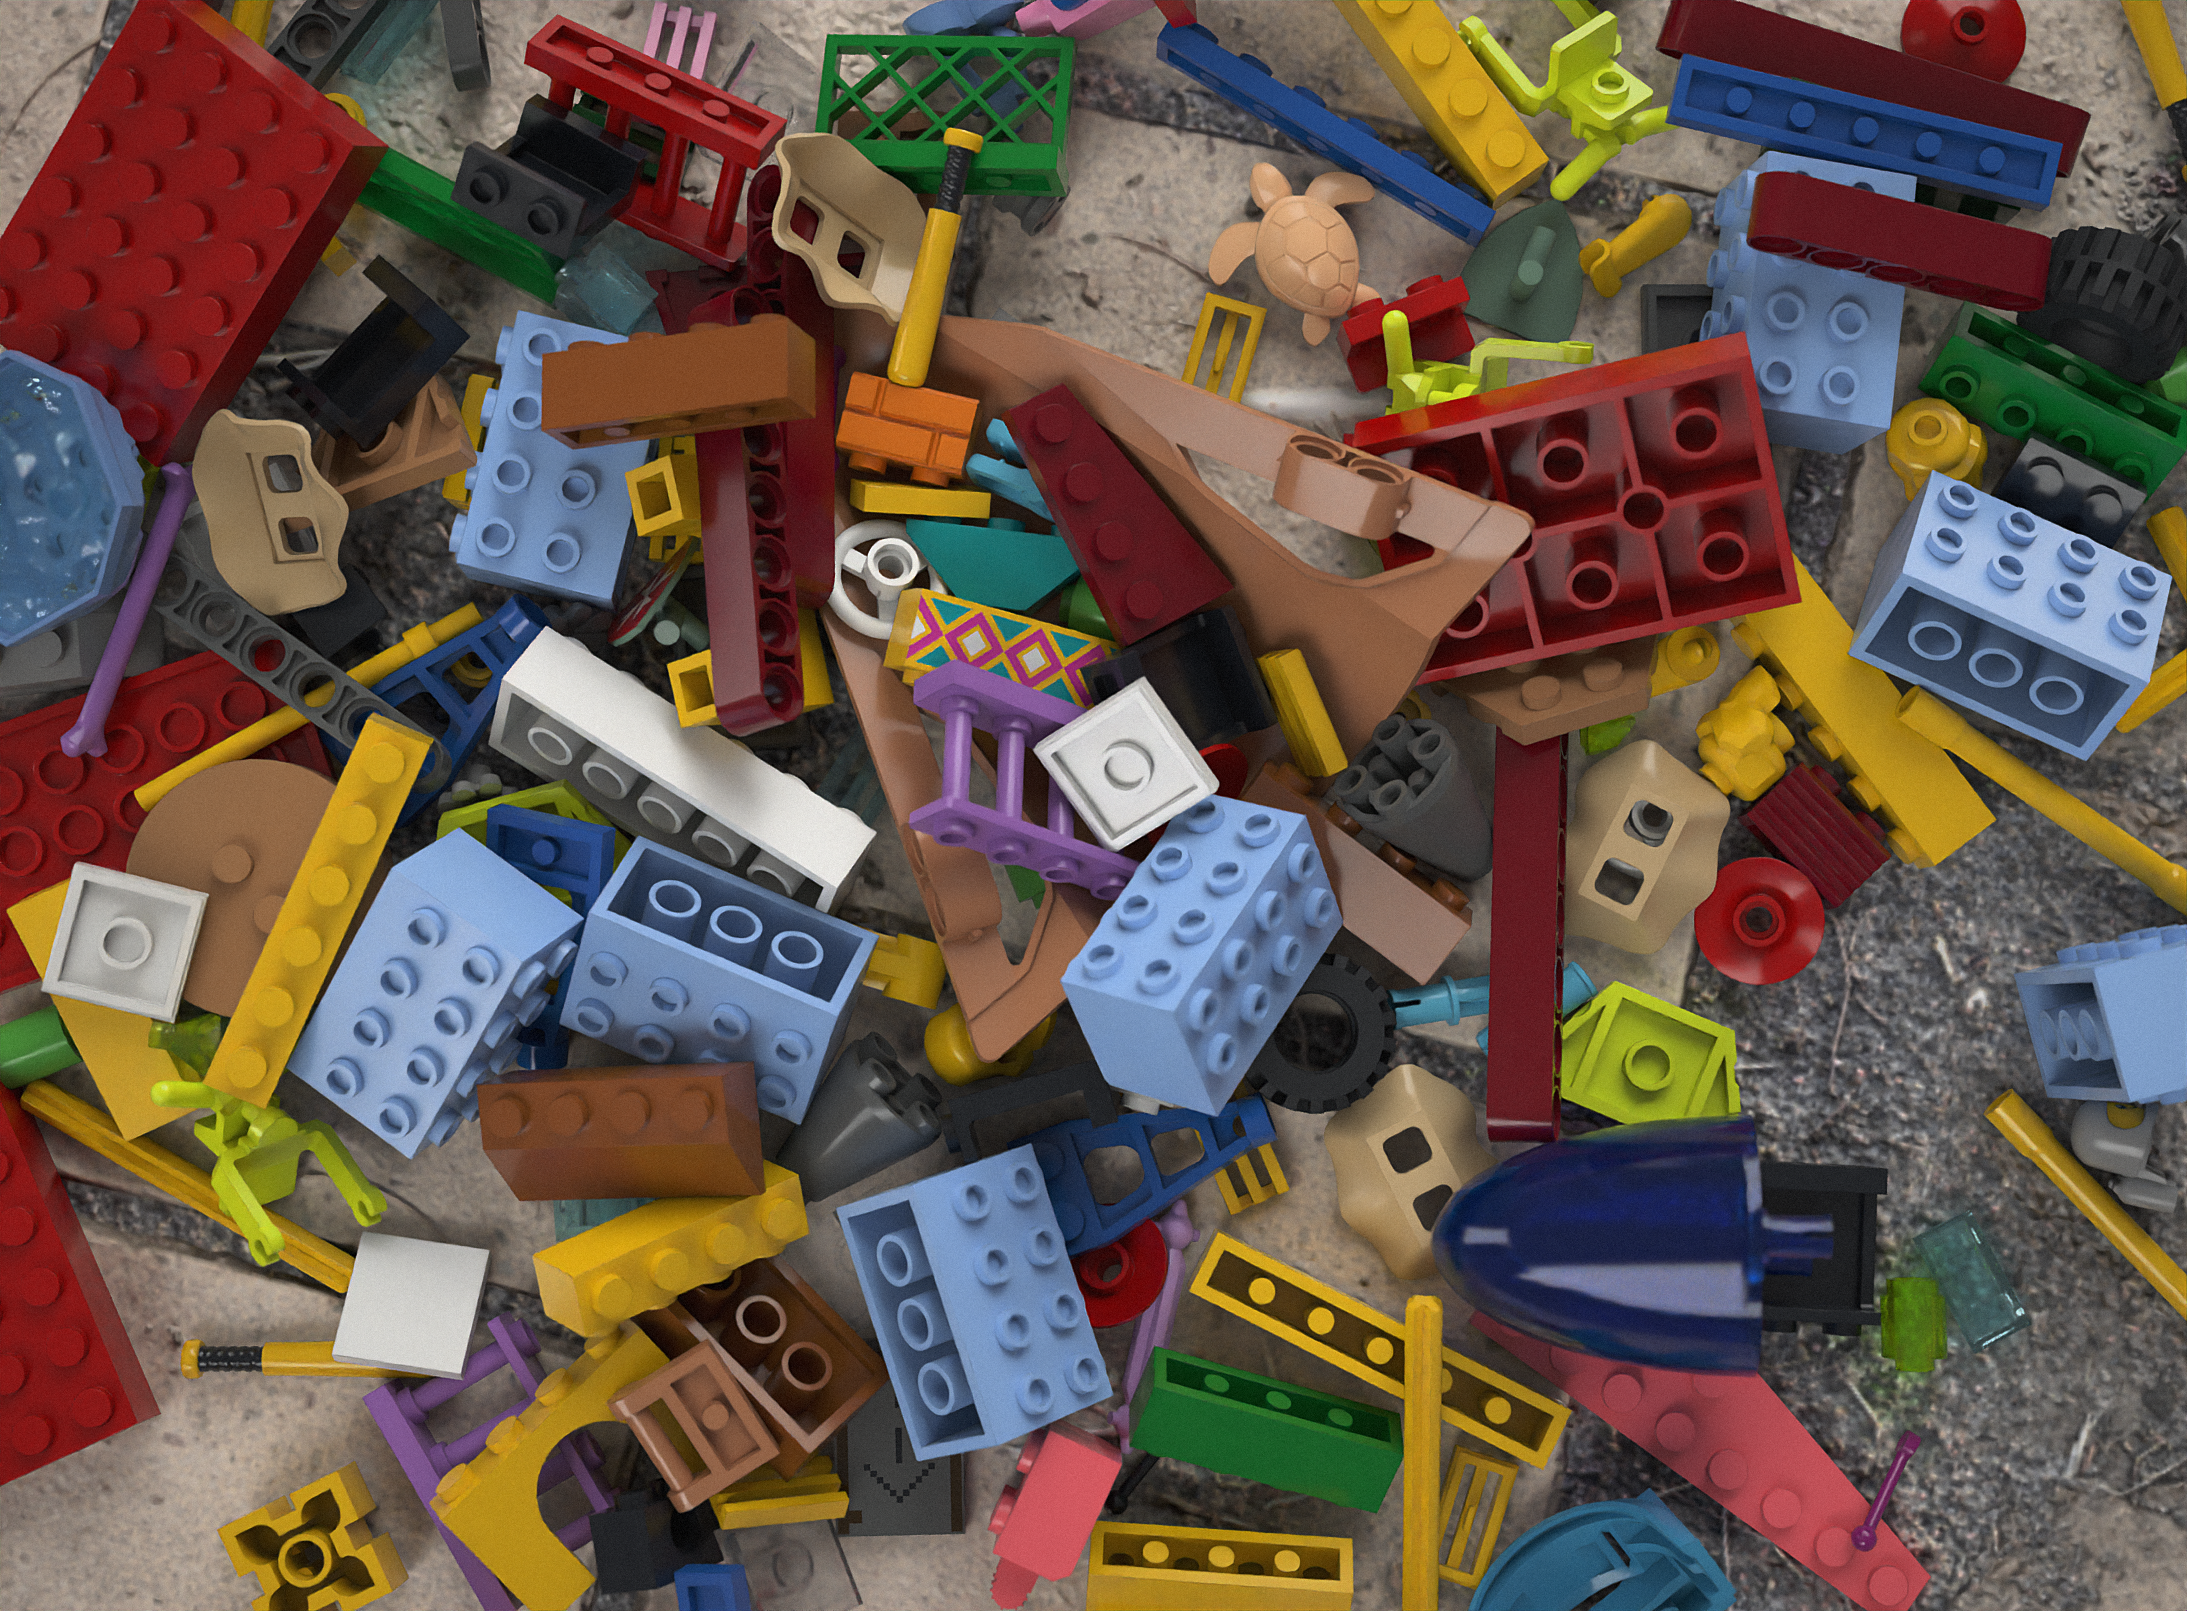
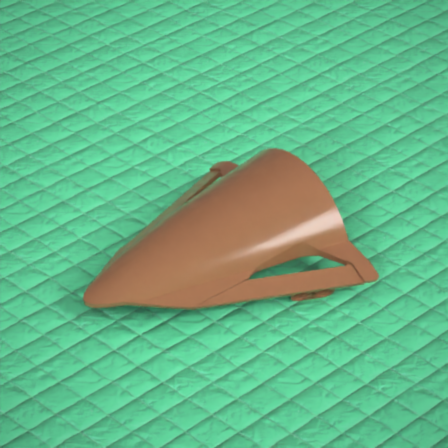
[818,308,1534,1063]

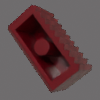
[1737,762,1892,910]

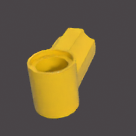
[850,923,947,1010]

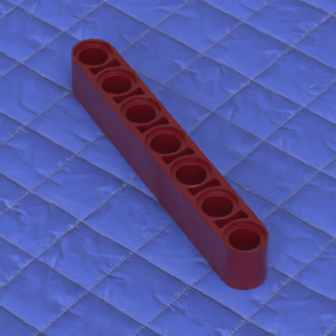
[1655,0,2091,178]
[747,164,835,610]
[687,285,805,737]
[1486,725,1569,1144]

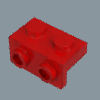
[1336,275,1475,395]

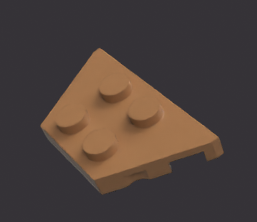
[283,372,477,535]
[1430,634,1659,746]

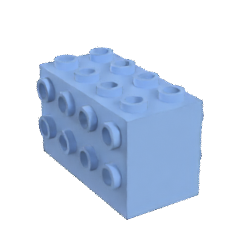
[1699,150,1917,455]
[449,310,660,614]
[1848,470,2172,761]
[1060,794,1344,1117]
[286,828,585,1160]
[559,835,879,1125]
[2014,924,2187,1105]
[836,1143,1114,1462]

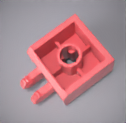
[987,1419,1122,1610]

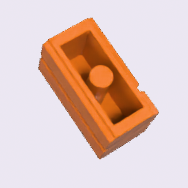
[835,371,983,489]

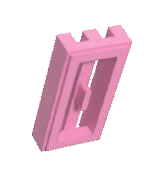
[632,1,718,127]

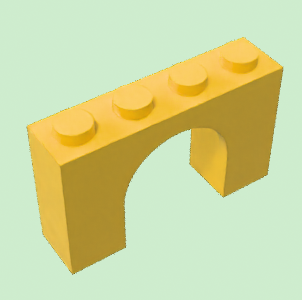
[624,455,835,728]
[429,1318,708,1611]

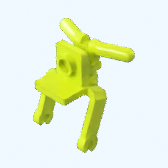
[1457,0,1680,201]
[1382,310,1594,416]
[150,1037,387,1267]

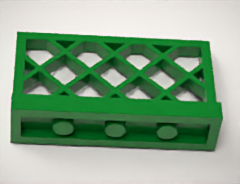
[815,34,1078,197]
[355,147,586,310]

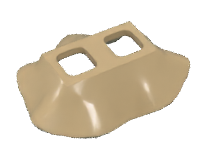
[772,133,926,327]
[192,409,349,616]
[1565,739,1731,955]
[1324,1064,1512,1280]

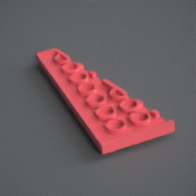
[1468,1168,1931,1611]

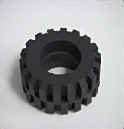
[2016,226,2187,385]
[1245,953,1397,1114]

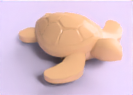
[1208,163,1380,348]

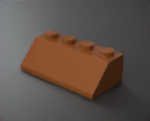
[476,1061,766,1201]
[629,1254,891,1483]

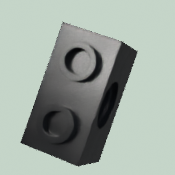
[588,1477,727,1595]

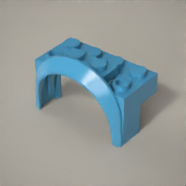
[1467,1487,1737,1611]

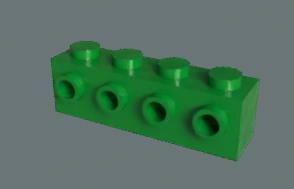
[1917,301,2187,504]
[1129,1346,1404,1514]

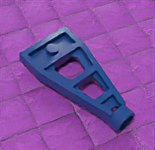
[319,593,552,830]
[486,803,616,1070]
[1006,1091,1278,1260]

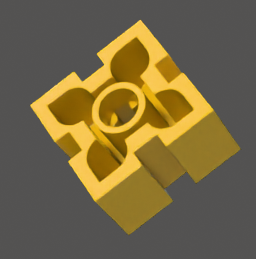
[217,1461,409,1611]

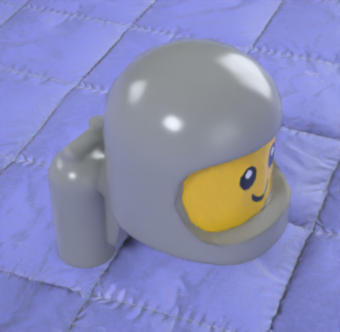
[2070,1100,2178,1214]

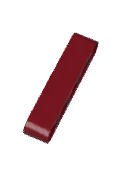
[1746,171,2053,312]

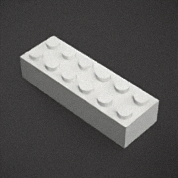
[488,626,877,916]

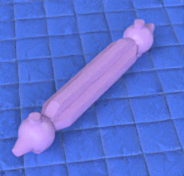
[1107,1199,1200,1455]

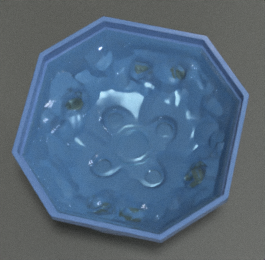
[0,350,146,647]

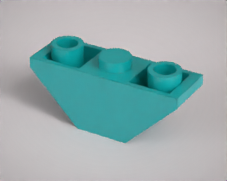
[905,515,1081,617]

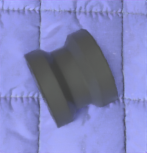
[992,186,1071,237]

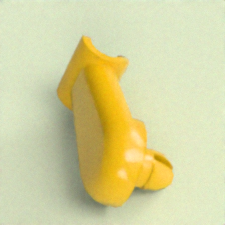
[1578,194,1692,298]
[1650,626,1720,698]

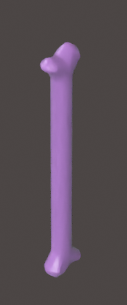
[60,462,197,757]

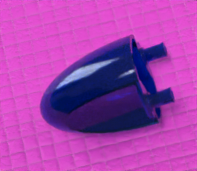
[1430,1115,1833,1378]

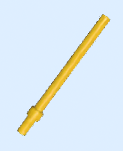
[134,601,485,813]

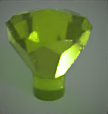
[1579,714,1636,756]
[148,1013,222,1076]

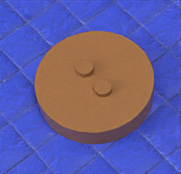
[126,759,394,1017]

